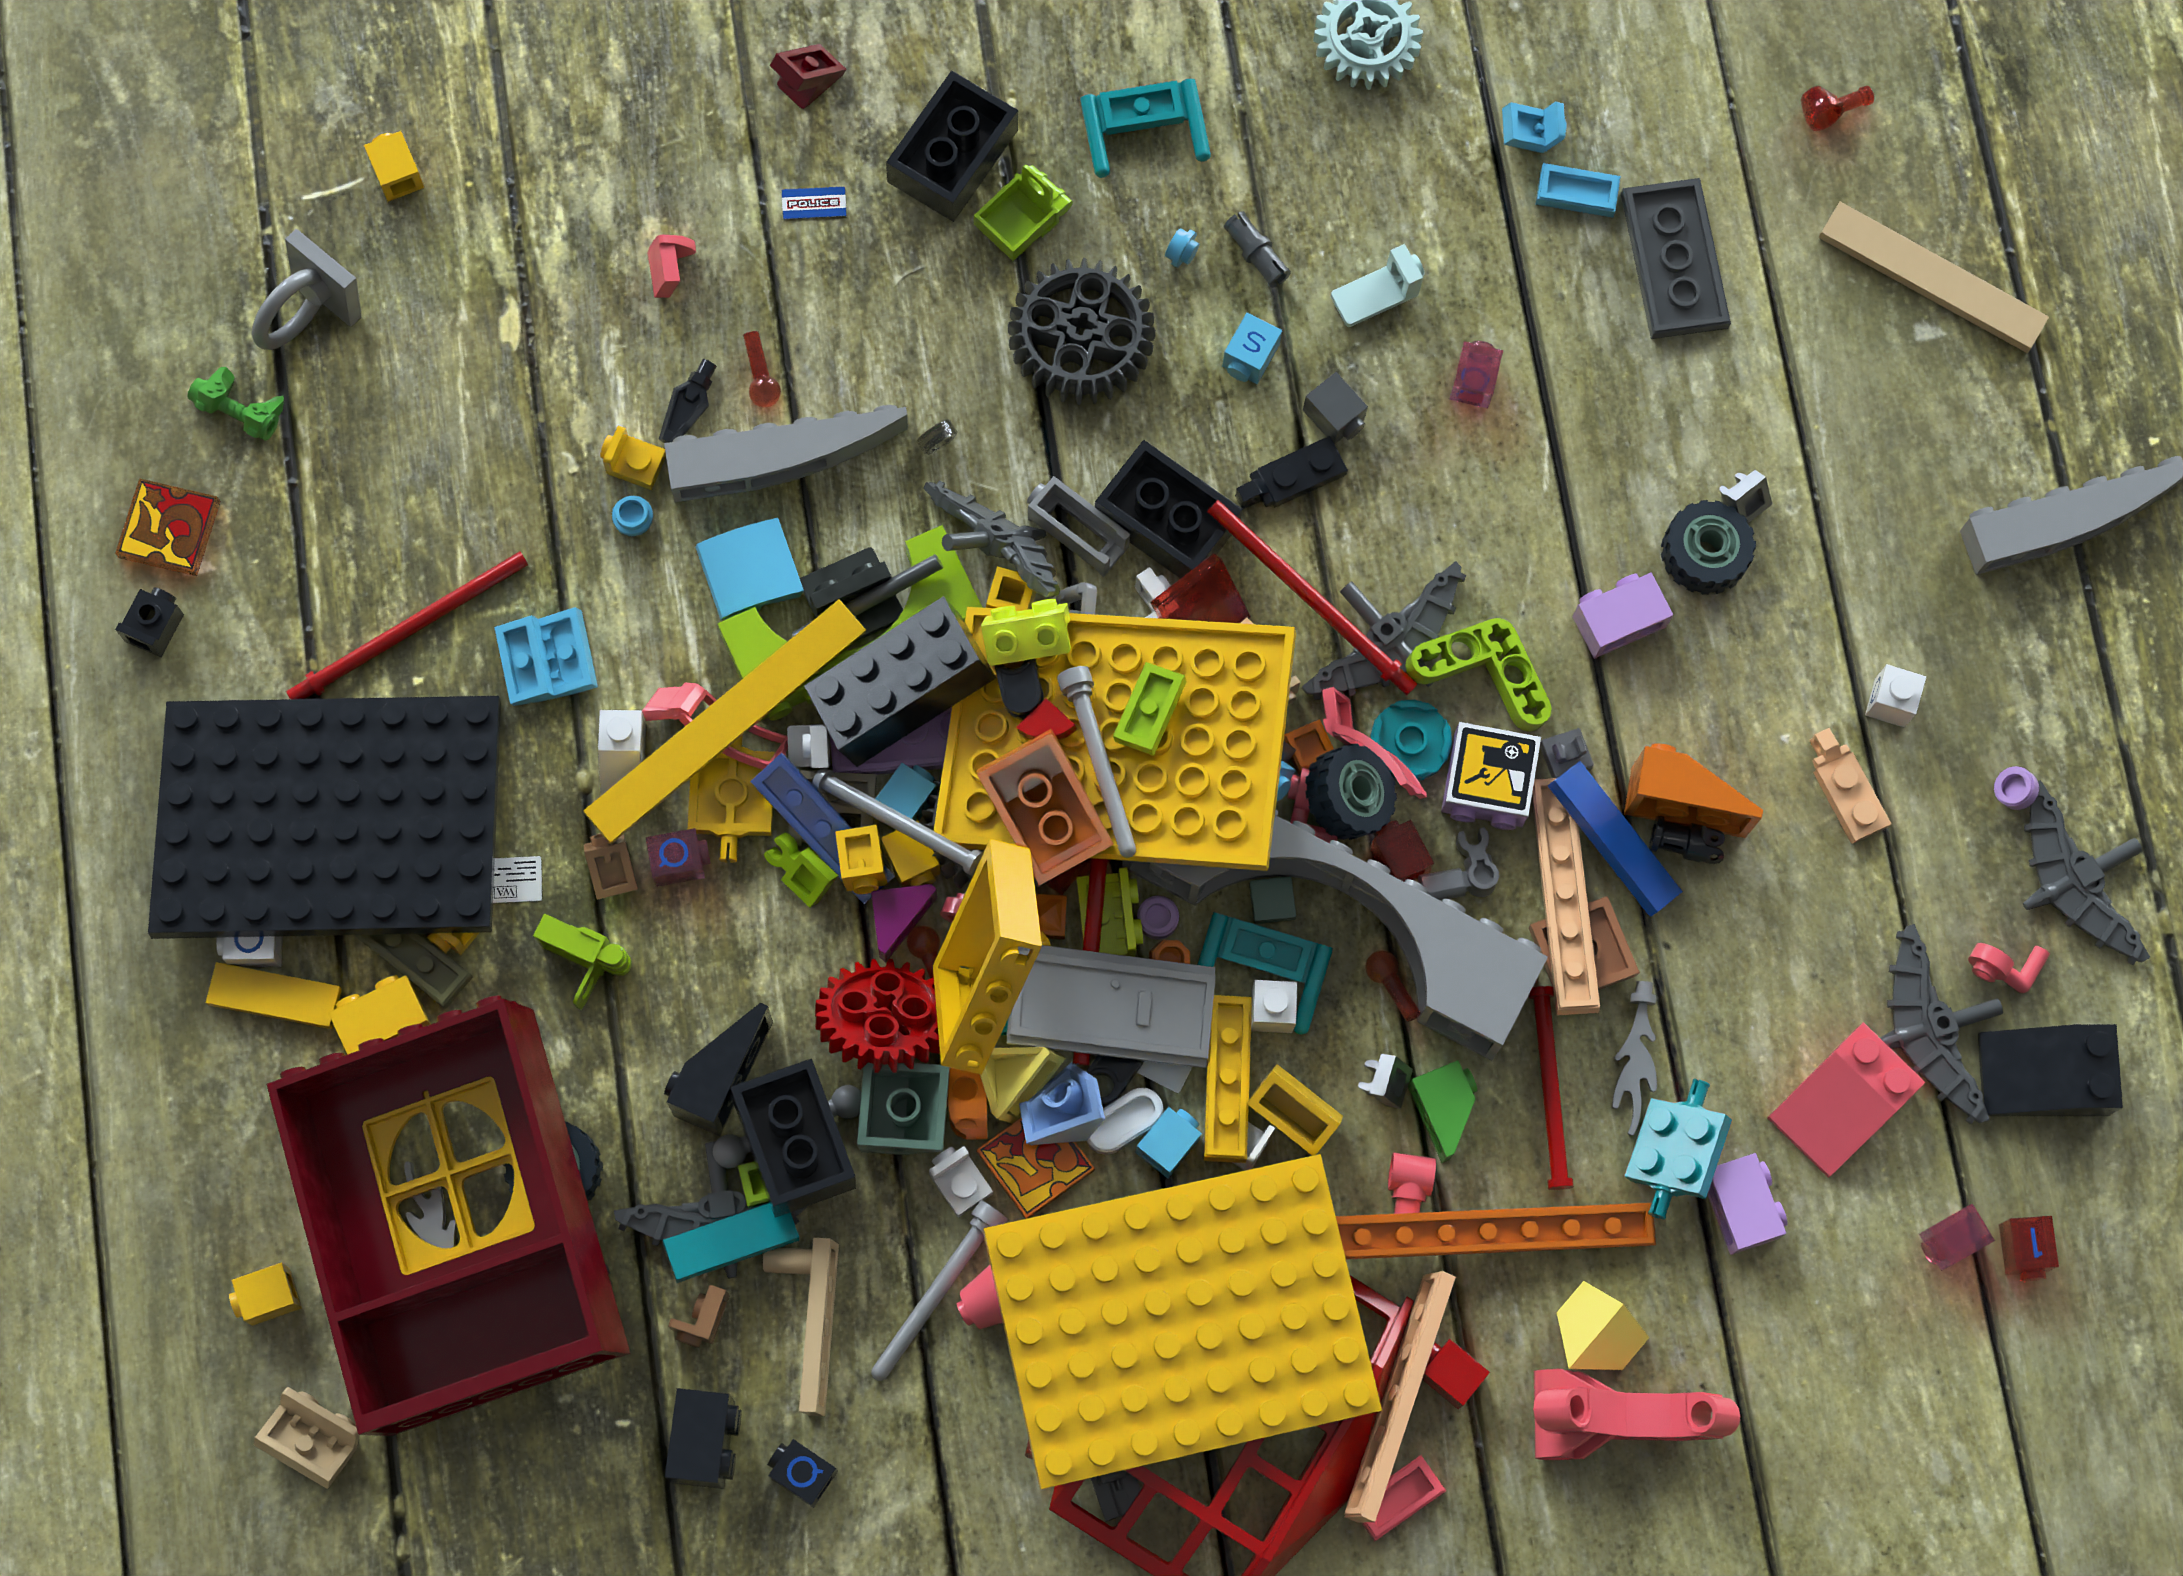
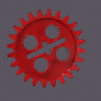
[815,959,940,1073]

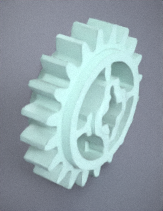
[1313,0,1423,90]

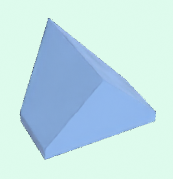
[1019,1062,1105,1145]

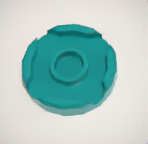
[1369,699,1452,781]

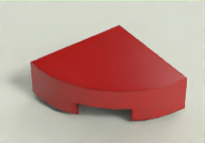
[1016,698,1077,740]

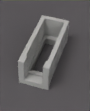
[1027,476,1130,577]

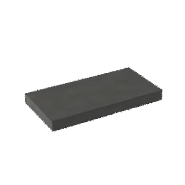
[1621,178,1731,339]

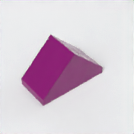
[871,884,937,962]

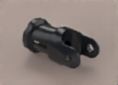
[1649,816,1725,864]

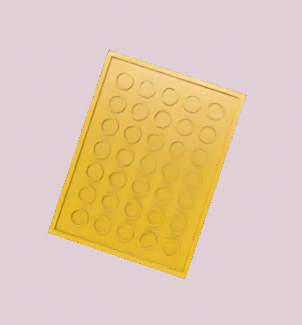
[934,607,1296,871]
[983,1154,1382,1489]

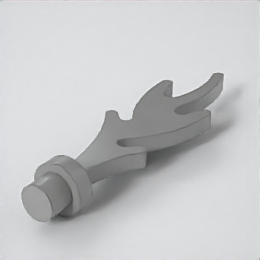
[1612,981,1657,1136]
[404,1161,458,1248]

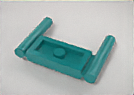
[1080,78,1211,178]
[1197,912,1333,1035]

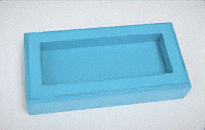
[1536,163,1621,218]

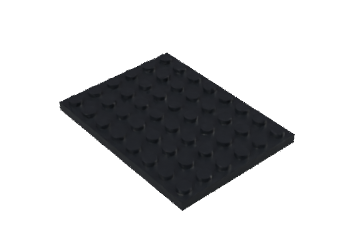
[148,696,501,939]

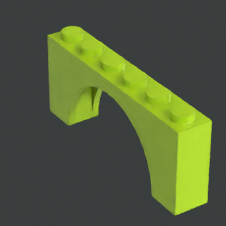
[717,525,983,721]

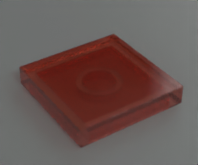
[1150,554,1251,623]

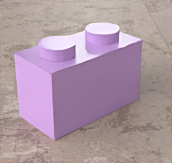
[1572,572,1673,659]
[1707,1153,1788,1255]

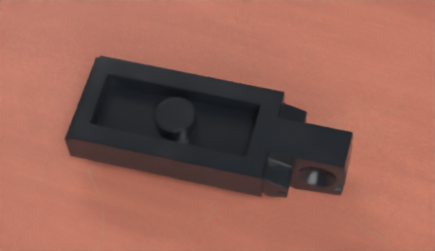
[1235,436,1348,509]

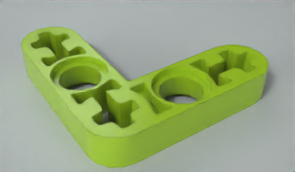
[1405,618,1552,732]

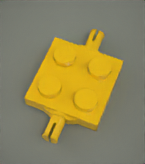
[687,735,775,863]

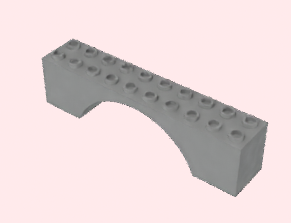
[1122,809,1548,1061]

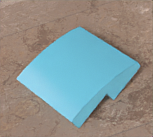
[696,518,804,620]
[494,607,598,706]

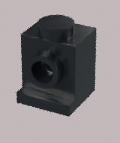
[115,587,184,658]

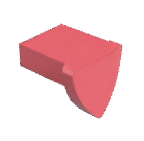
[647,235,696,298]

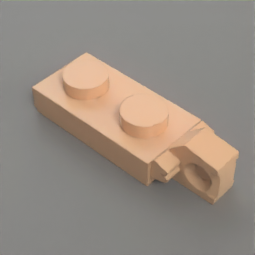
[1810,728,1891,844]

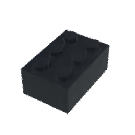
[886,70,1018,222]
[1095,440,1243,586]
[730,1058,856,1218]

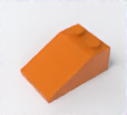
[977,729,1114,885]
[1624,743,1763,838]

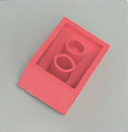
[1767,1022,1925,1178]

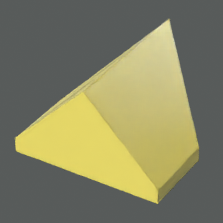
[980,1047,1066,1124]
[1556,1281,1649,1371]

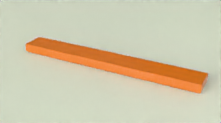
[1336,1203,1656,1260]

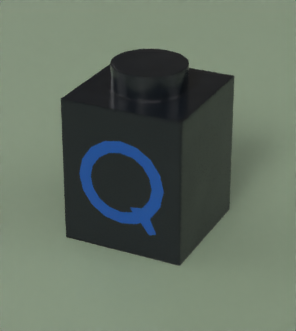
[767,1439,838,1508]

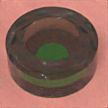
[916,419,958,455]

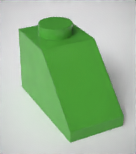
[1408,1060,1478,1164]

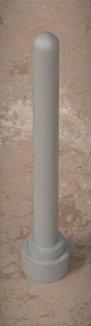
[1057,666,1136,858]
[871,1200,1009,1381]

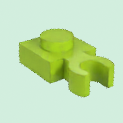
[764,832,838,908]

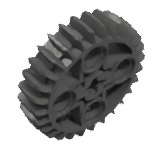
[1008,257,1156,405]

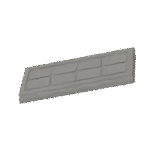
[1007,945,1216,1068]

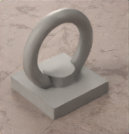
[252,228,362,350]

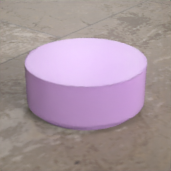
[1994,766,2039,810]
[1137,896,1179,940]

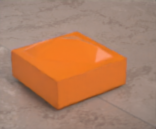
[1036,894,1067,939]

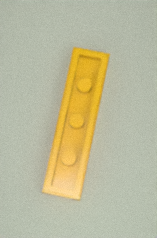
[1203,995,1252,1163]

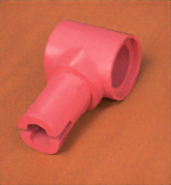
[1388,1152,1436,1214]

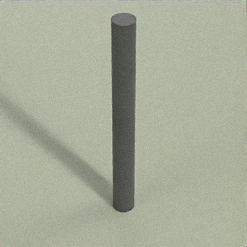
[792,554,943,637]

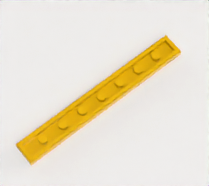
[583,599,866,844]

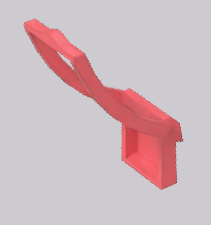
[642,682,788,769]
[1322,687,1427,799]

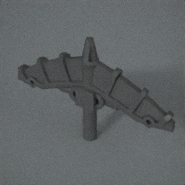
[923,480,1060,598]
[1301,561,1466,700]
[2023,780,2150,965]
[1880,924,2003,1124]
[614,1141,824,1279]

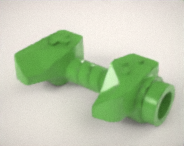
[187,367,284,441]

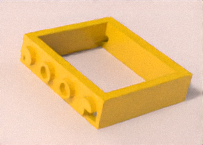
[933,839,1042,1075]

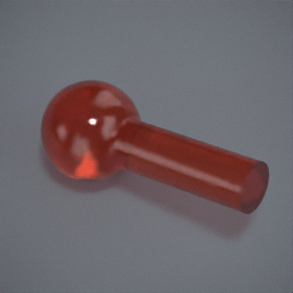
[743,331,781,407]
[907,926,940,978]
[1365,950,1421,1022]

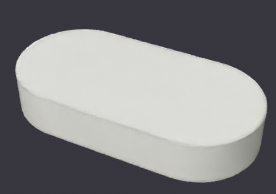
[1087,1088,1163,1155]

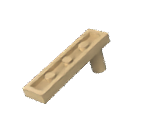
[763,1238,839,1417]

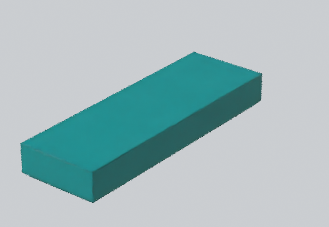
[663,1203,799,1283]

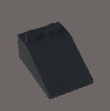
[664,1003,773,1137]
[1978,1024,2123,1116]

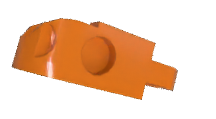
[947,1068,988,1140]

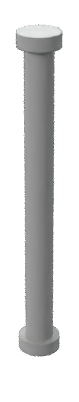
[812,768,983,876]

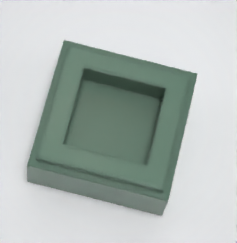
[1249,876,1296,924]

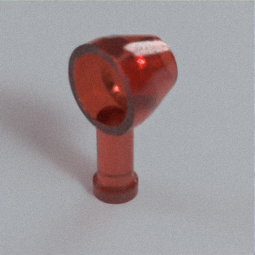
[1801,85,1874,131]

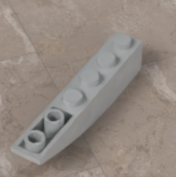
[664,405,908,502]
[1960,456,2183,575]

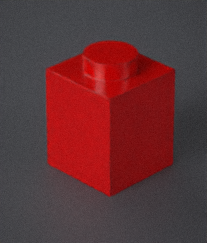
[1422,1339,1490,1409]

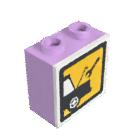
[1441,722,1541,830]

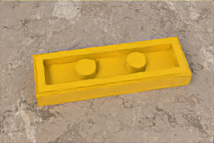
[205,962,342,1029]

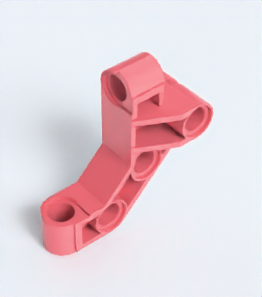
[1533,1369,1740,1460]

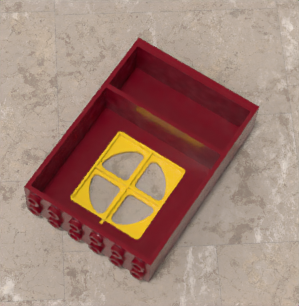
[266,995,630,1436]

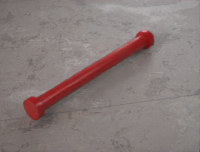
[1529,986,1574,1190]

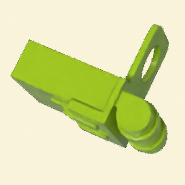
[974,165,1073,261]
[533,913,631,1010]

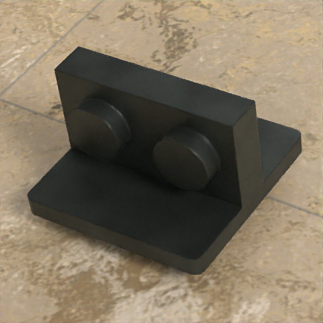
[800,547,903,642]

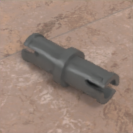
[1224,211,1291,288]

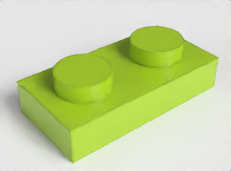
[1113,662,1187,756]

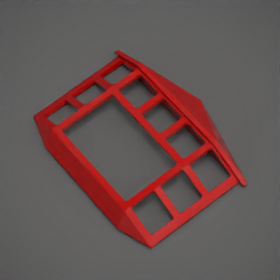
[1049,1275,1414,1576]

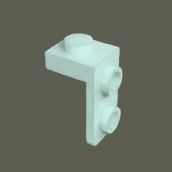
[1331,244,1425,327]

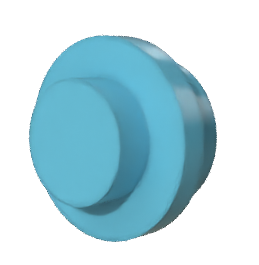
[1165,228,1199,268]
[612,496,653,536]

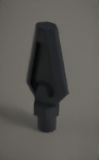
[659,359,717,443]

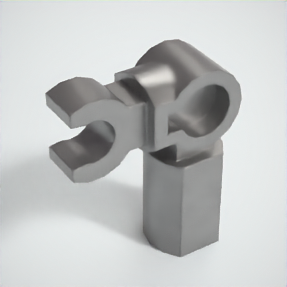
[1418,827,1499,901]

